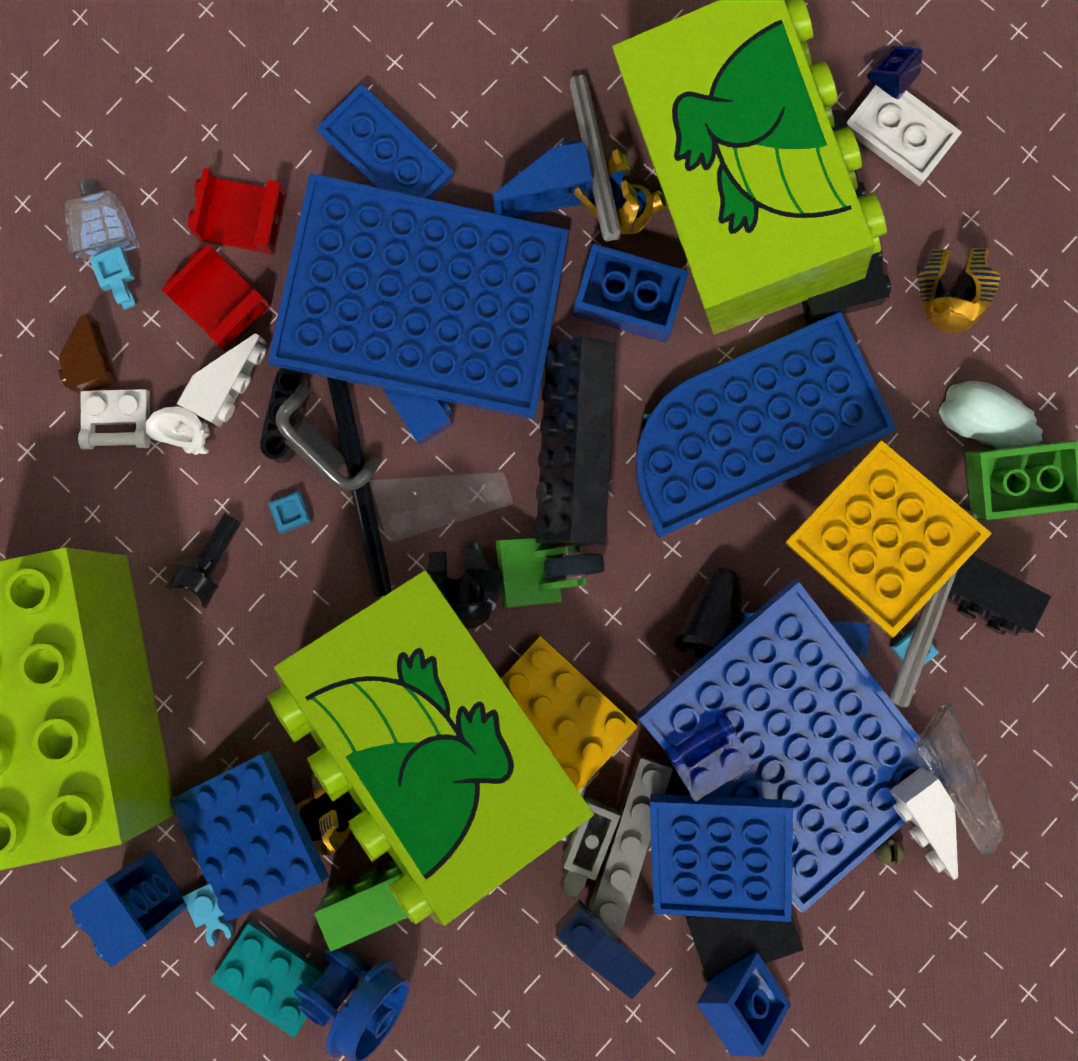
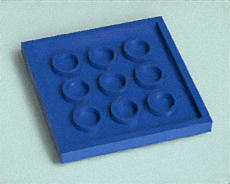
[170,750,329,922]
[650,794,793,922]

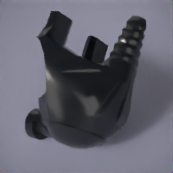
[426,541,502,629]

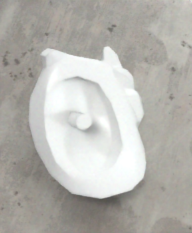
[145,407,210,455]

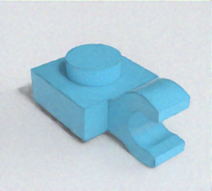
[89,246,137,310]

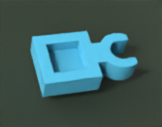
[182,884,234,947]

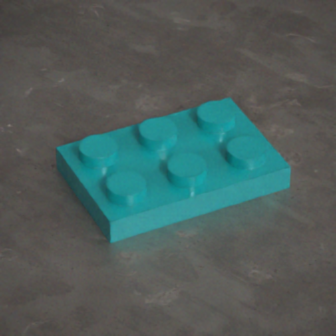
[211,920,325,1037]

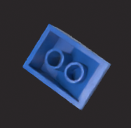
[493,141,593,218]

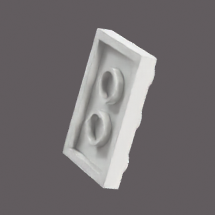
[847,85,962,187]

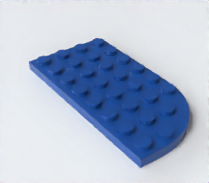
[635,312,897,538]

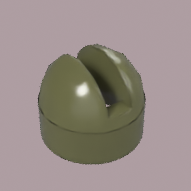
[875,837,905,866]

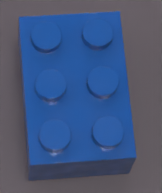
[573,244,689,343]

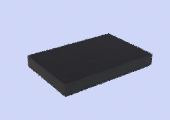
[685,915,804,983]

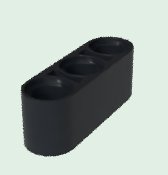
[260,368,310,463]

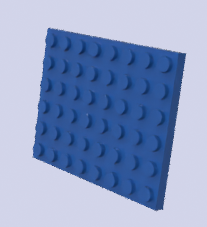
[268,173,569,419]
[635,579,954,913]

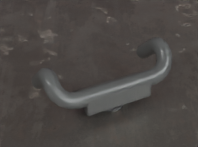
[275,384,381,491]

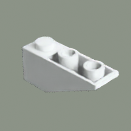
[177,333,267,427]
[890,767,958,880]

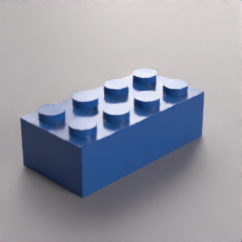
[68,850,187,968]

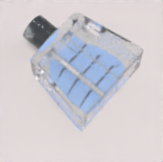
[65,178,140,263]

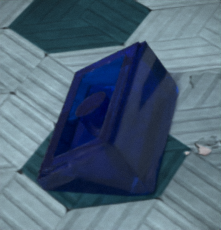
[867,46,923,99]

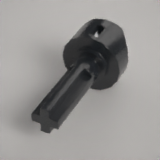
[165,514,241,609]

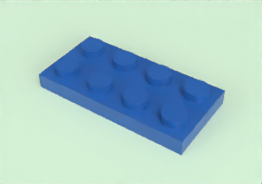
[316,84,454,199]

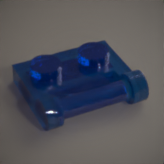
[664,712,754,802]

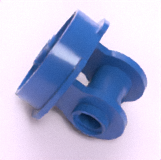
[294,947,410,1061]

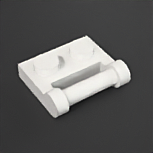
[78,389,150,450]

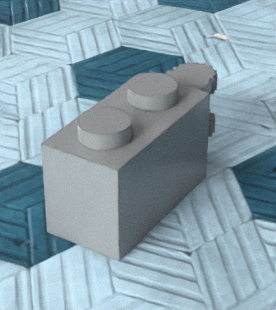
[560,797,620,899]

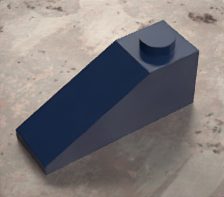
[556,899,656,999]

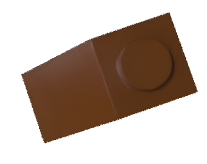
[58,314,118,394]

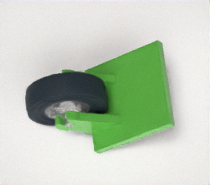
[496,538,605,608]

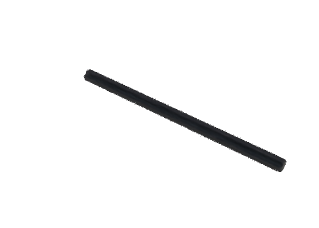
[327,377,392,597]

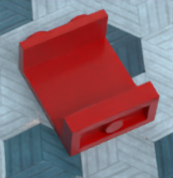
[188,168,287,255]
[161,244,271,351]

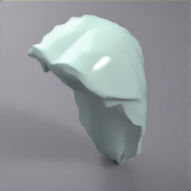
[939,381,1043,448]

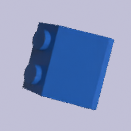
[697,952,791,1057]

